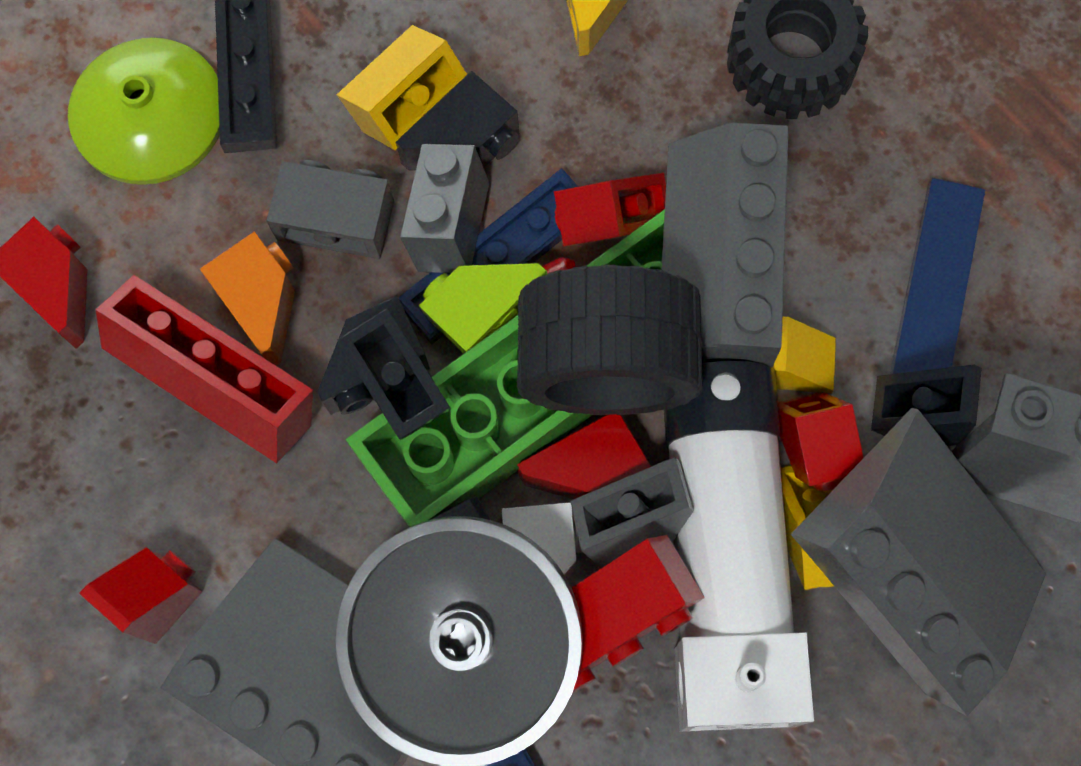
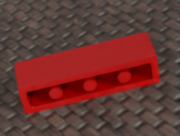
[95,275,313,464]
[572,535,705,693]

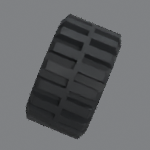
[727,0,868,119]

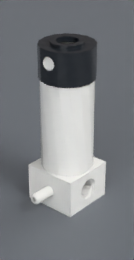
[664,361,814,732]

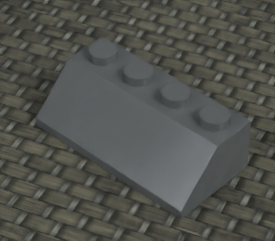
[661,122,789,367]

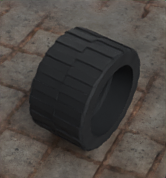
[517,265,702,415]

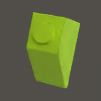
[419,263,548,354]

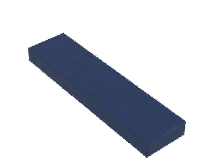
[398,168,579,345]
[890,178,985,374]

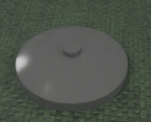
[335,516,583,766]

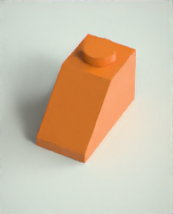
[200,231,295,366]

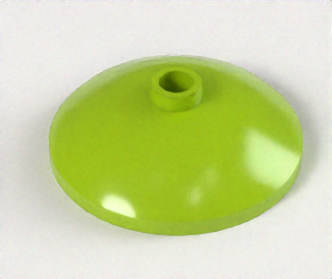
[68,38,220,185]

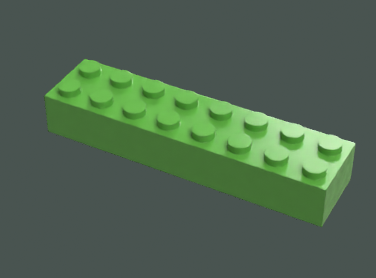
[345,209,665,528]

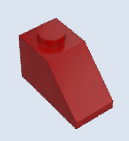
[554,172,666,246]
[0,216,88,349]
[778,392,863,491]
[517,415,651,499]
[79,547,202,644]

